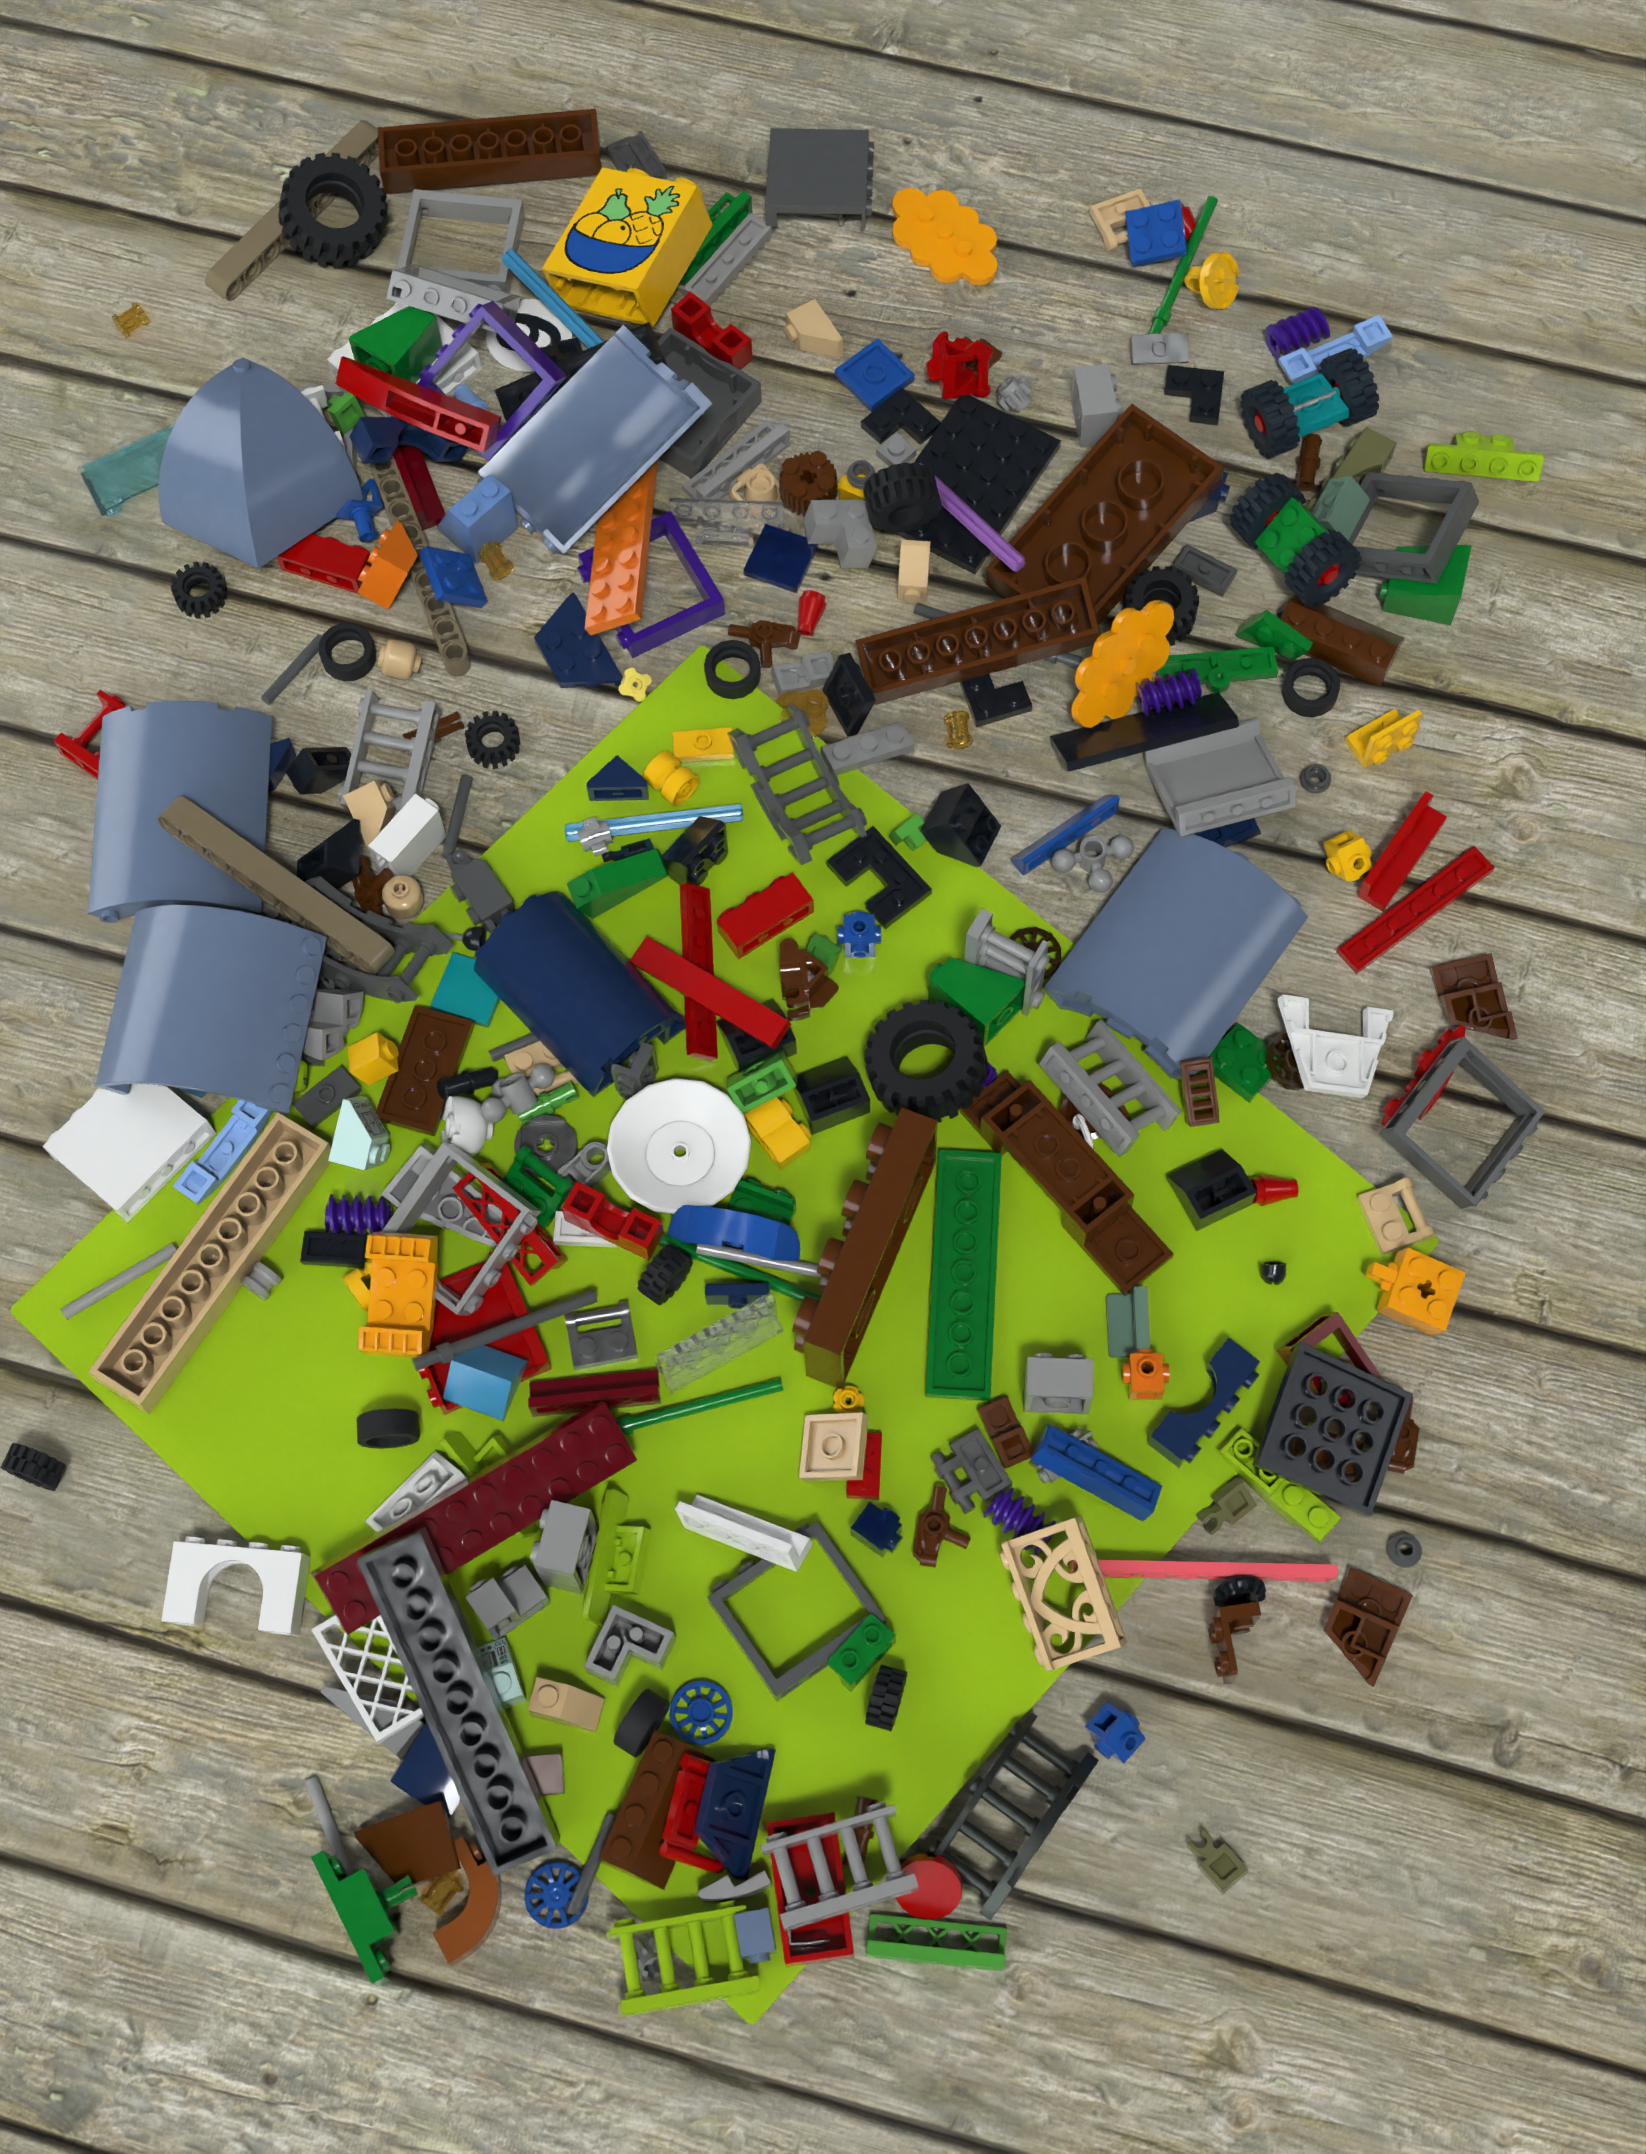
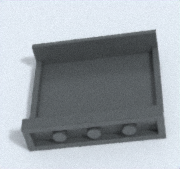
[765,128,874,228]

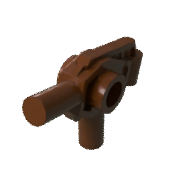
[728,620,801,668]
[352,857,393,917]
[1363,1396,1419,1474]
[913,1486,971,1568]

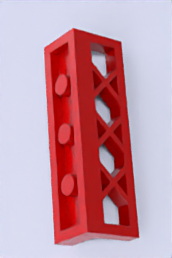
[1358,791,1447,912]
[452,1163,568,1286]

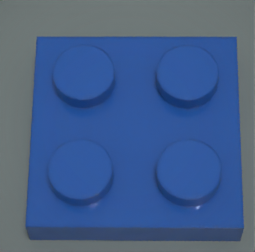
[1125,199,1188,267]
[835,338,915,412]
[419,546,488,608]

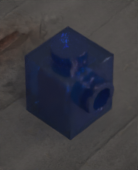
[850,1502,903,1558]

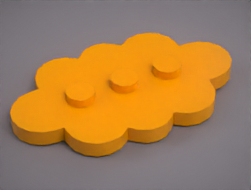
[892,188,998,286]
[1071,600,1174,728]

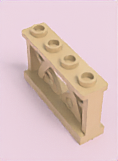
[1000,1515,1128,1672]

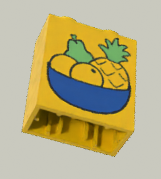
[542,167,713,327]

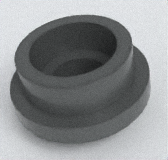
[847,460,876,489]
[1301,764,1331,794]
[1388,1534,1422,1568]

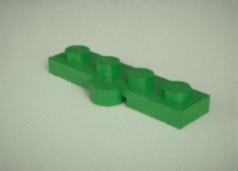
[1157,646,1278,693]

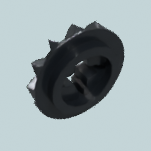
[1213,1576,1266,1607]

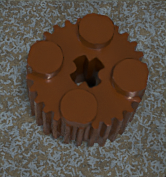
[780,451,838,517]

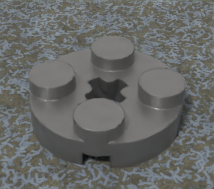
[514,1115,578,1178]

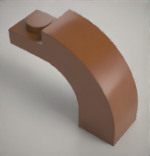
[433,1836,502,1966]

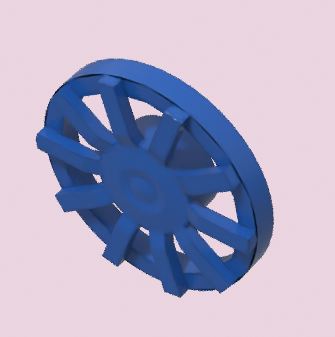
[670,1681,733,1746]
[524,1863,589,1929]

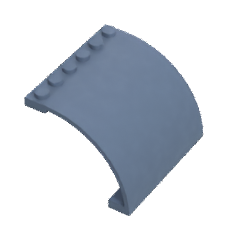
[95,905,327,1115]

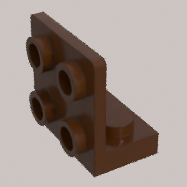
[1208,1602,1261,1685]

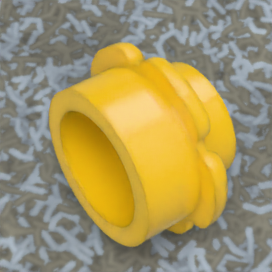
[833,1385,865,1414]

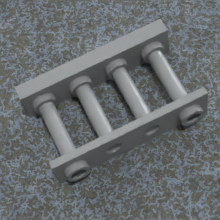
[338,689,441,812]
[964,909,1050,1016]
[1039,1020,1182,1157]
[760,1802,919,1932]

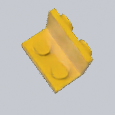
[1344,709,1423,768]

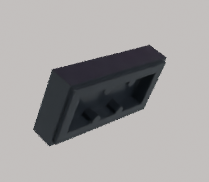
[300,1231,368,1268]

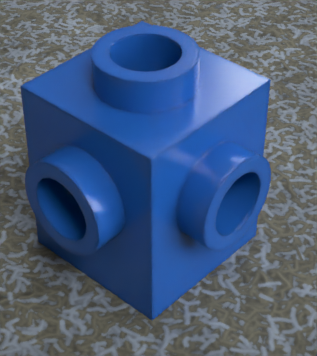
[838,911,881,958]
[1085,1702,1146,1764]

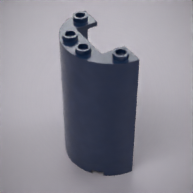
[474,891,686,1097]

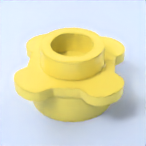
[619,668,651,702]

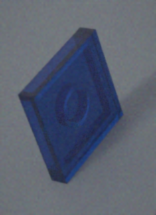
[743,523,819,593]

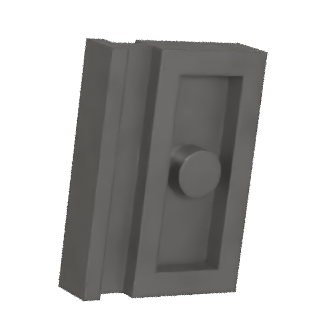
[606,131,667,178]

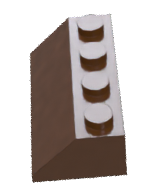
[1280,595,1404,687]
[599,1730,717,1890]

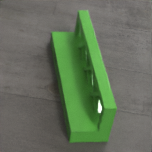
[866,1914,1007,1972]

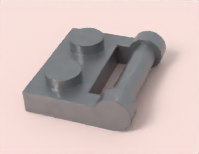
[565,1301,638,1370]

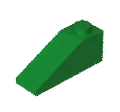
[566,848,669,919]

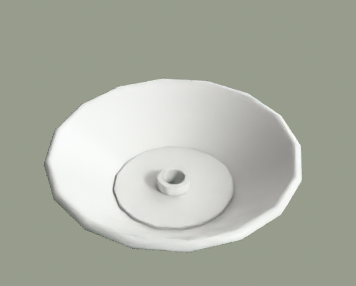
[606,1078,751,1214]

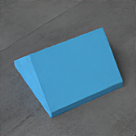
[443,1345,528,1422]

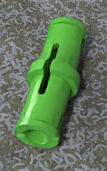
[517,1080,579,1126]

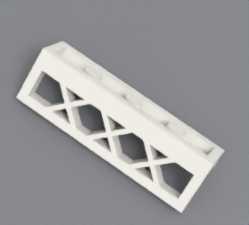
[675,1495,812,1572]

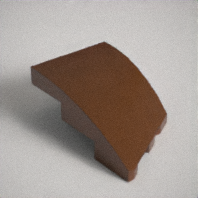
[1430,953,1518,1040]
[1324,1567,1413,1687]
[354,1801,461,1890]

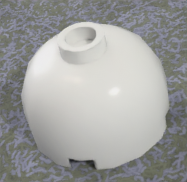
[441,1096,493,1157]

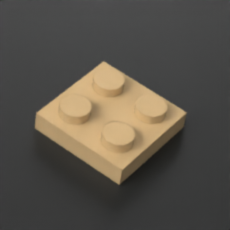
[799,1412,869,1482]

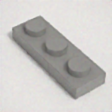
[820,722,914,776]

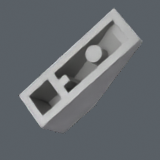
[320,1687,424,1759]

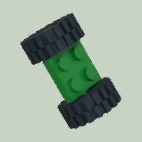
[1230,473,1362,607]

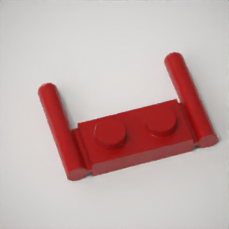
[659,1754,724,1874]

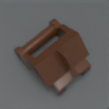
[779,938,839,1021]

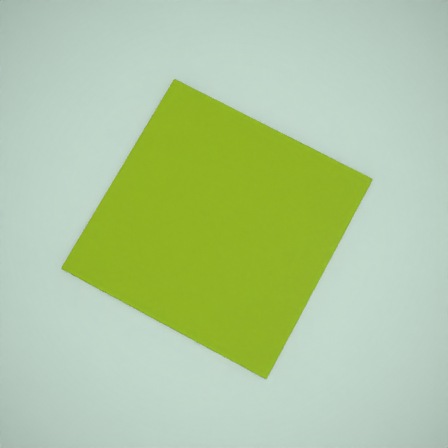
[10,646,1439,2024]

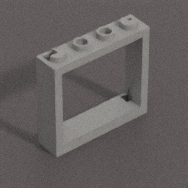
[396,189,525,293]
[386,264,521,332]
[382,1143,541,1316]

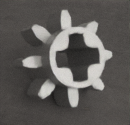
[997,376,1032,412]
[577,816,613,856]
[634,1935,661,1982]

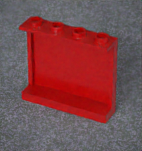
[418,1251,551,1415]

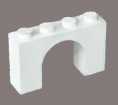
[161,1537,310,1636]

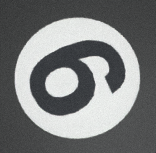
[486,299,572,372]

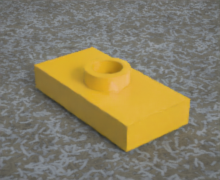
[672,727,734,762]

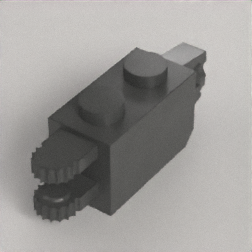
[445,849,516,935]

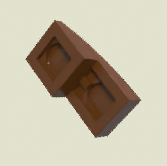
[976,1396,1033,1469]

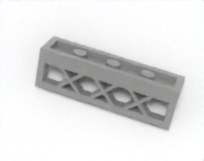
[682,419,790,512]

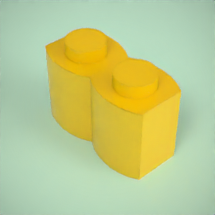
[744,1097,812,1170]

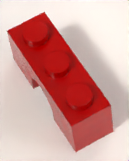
[671,291,753,370]
[561,1181,664,1260]

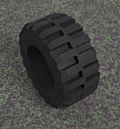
[278,152,388,268]
[864,1000,988,1123]

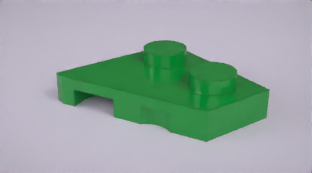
[1234,610,1313,660]

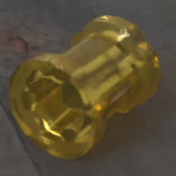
[112,302,149,338]
[477,541,514,581]
[944,711,973,750]
[419,1874,464,1917]

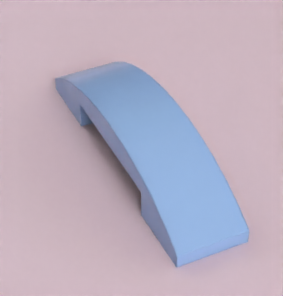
[1278,315,1393,383]
[173,1100,272,1205]

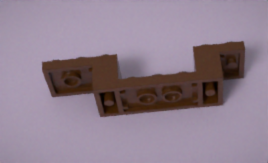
[960,1070,1174,1296]

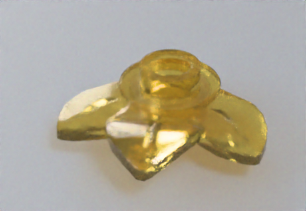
[776,690,829,739]

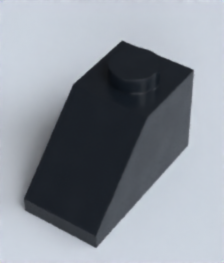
[285,747,351,795]

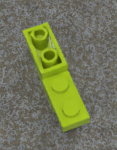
[1220,1428,1341,1545]

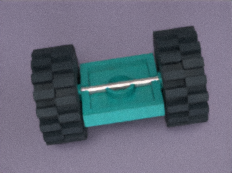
[1240,348,1379,459]

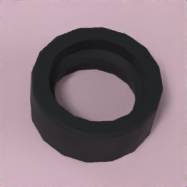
[319,623,376,681]
[704,640,761,699]
[1282,658,1340,718]
[356,1408,420,1449]
[613,1689,670,1758]

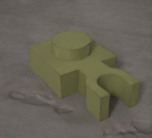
[1196,1477,1257,1535]
[1187,1829,1248,1895]

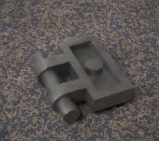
[930,1429,1012,1514]

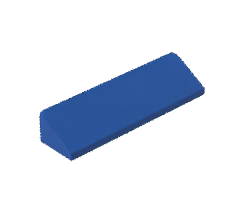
[1011,795,1120,876]
[1031,1424,1162,1521]

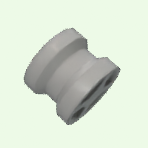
[241,1261,282,1301]

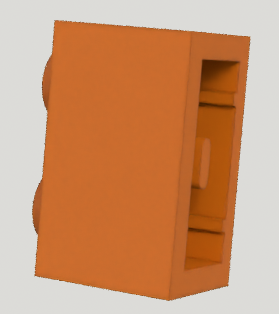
[357,520,418,610]

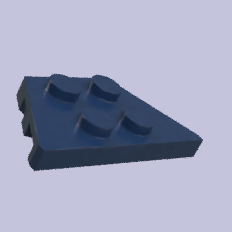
[534,592,623,688]
[694,1748,776,1881]

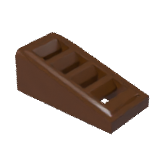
[1180,1056,1220,1127]

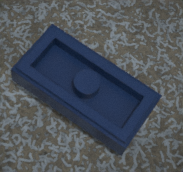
[705,1283,770,1309]

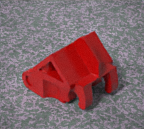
[926,331,993,399]

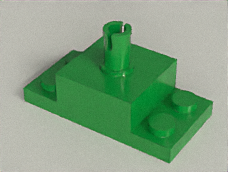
[311,1850,418,1987]

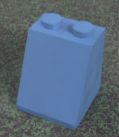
[437,474,518,564]

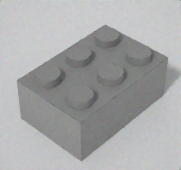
[531,1500,599,1594]

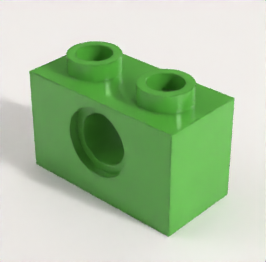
[726,1050,797,1114]

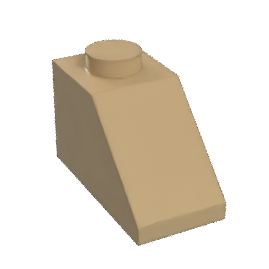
[784,299,844,358]
[898,540,930,603]
[343,780,395,851]
[528,1677,605,1732]

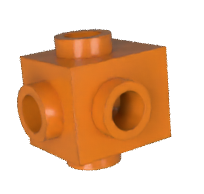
[1122,1349,1169,1400]

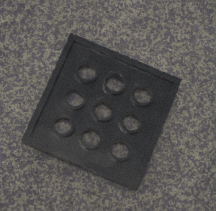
[1252,1342,1413,1516]

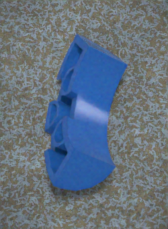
[668,1205,800,1261]

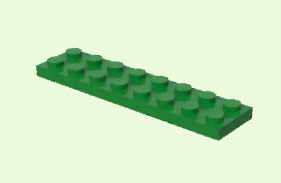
[925,1150,1002,1401]

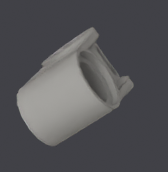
[557,1142,611,1189]

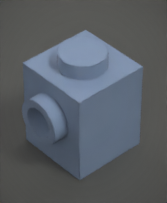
[734,1908,776,1964]

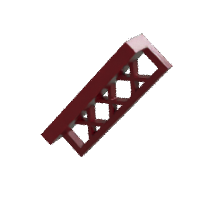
[392,445,445,531]
[528,1369,661,1417]

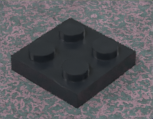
[822,653,876,737]

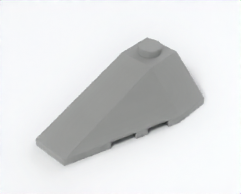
[381,1142,512,1248]

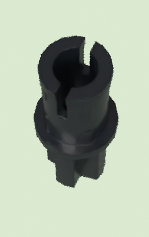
[437,1067,498,1099]

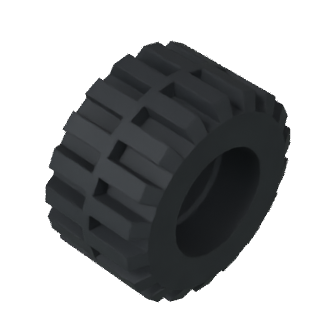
[863,462,942,533]
[1123,566,1199,646]

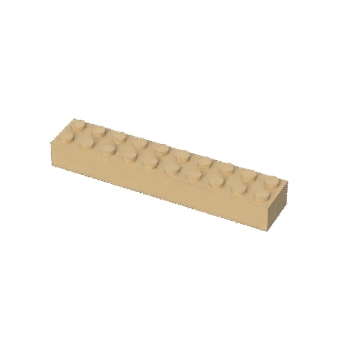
[88,1112,331,1415]

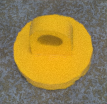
[1184,252,1239,310]

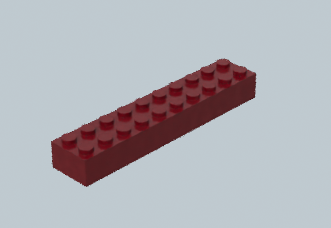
[310,1401,637,1635]

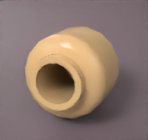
[377,639,421,681]
[382,875,424,919]

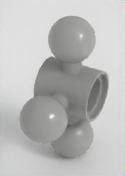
[1052,835,1134,893]
[481,1064,555,1123]

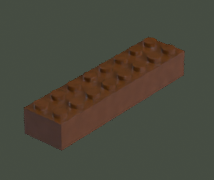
[377,109,602,193]
[855,577,1101,705]

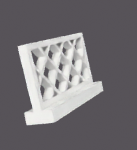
[311,1615,424,1744]

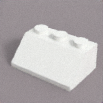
[365,1451,467,1533]

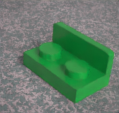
[727,1179,796,1226]
[827,1614,896,1692]

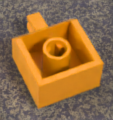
[1365,1247,1466,1336]

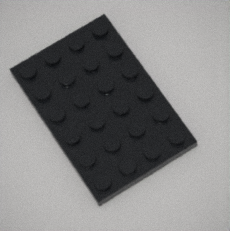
[894,394,1061,575]

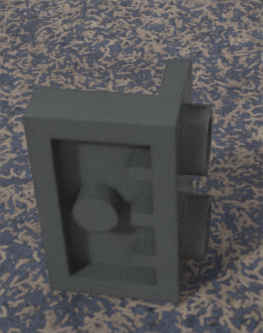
[610,1042,659,1099]

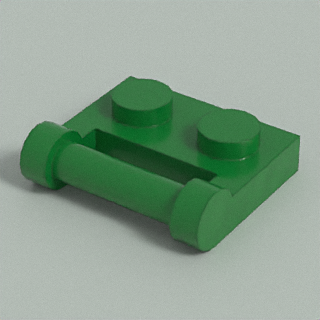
[503,1145,574,1228]

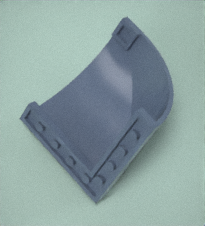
[159,358,363,569]

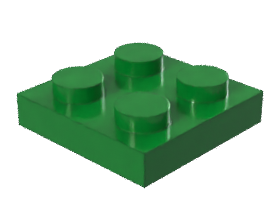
[1209,1023,1281,1103]

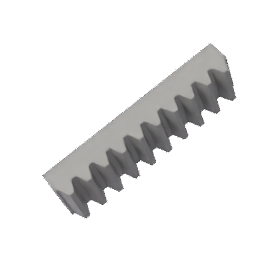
[683,213,772,307]

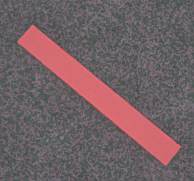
[1069,1560,1338,1582]

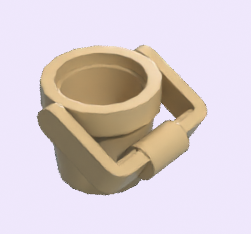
[729,463,780,516]

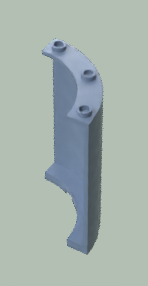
[477,325,713,554]
[88,701,272,923]
[1044,829,1308,1079]

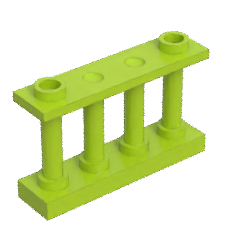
[606,1901,761,2018]

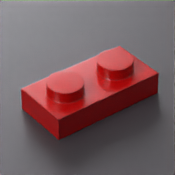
[847,1432,882,1500]

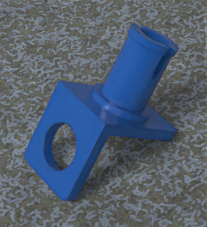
[336,479,383,542]

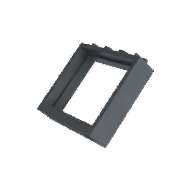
[1348,472,1479,584]
[1379,1037,1545,1209]
[708,1522,886,1702]

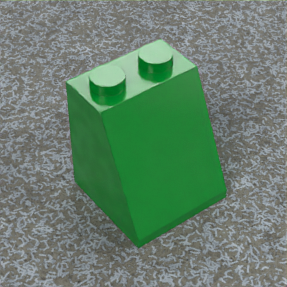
[349,306,443,384]
[1379,545,1472,626]
[928,957,1026,1047]

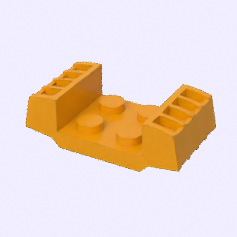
[358,1232,438,1358]

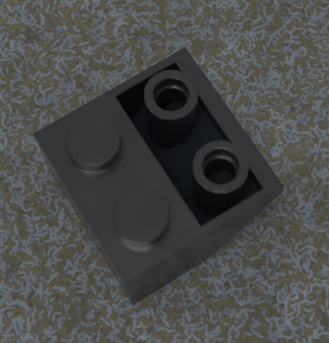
[920,783,1002,867]
[662,816,728,886]
[297,818,362,890]
[716,999,797,1072]
[793,1057,870,1135]
[1166,1149,1257,1231]

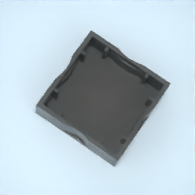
[658,327,762,479]

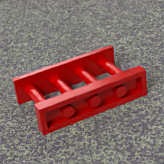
[54,690,126,780]

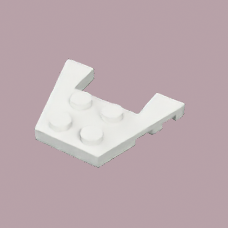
[1278,994,1393,1098]

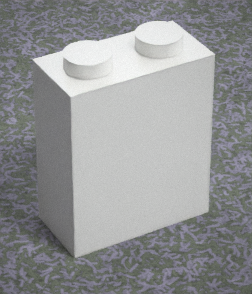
[368,794,446,877]

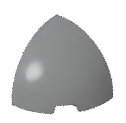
[303,989,364,1060]

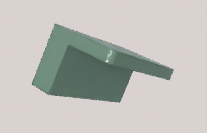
[1312,476,1370,540]
[1106,1286,1150,1358]

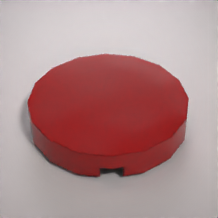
[896,1854,962,1920]

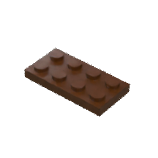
[376,1005,475,1137]

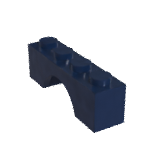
[350,416,468,464]
[1148,1338,1260,1468]

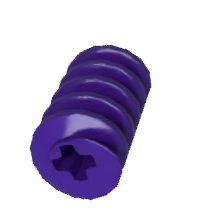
[1265,306,1330,359]
[1136,668,1202,717]
[325,1194,394,1235]
[983,1487,1057,1555]

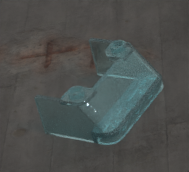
[76,423,175,516]

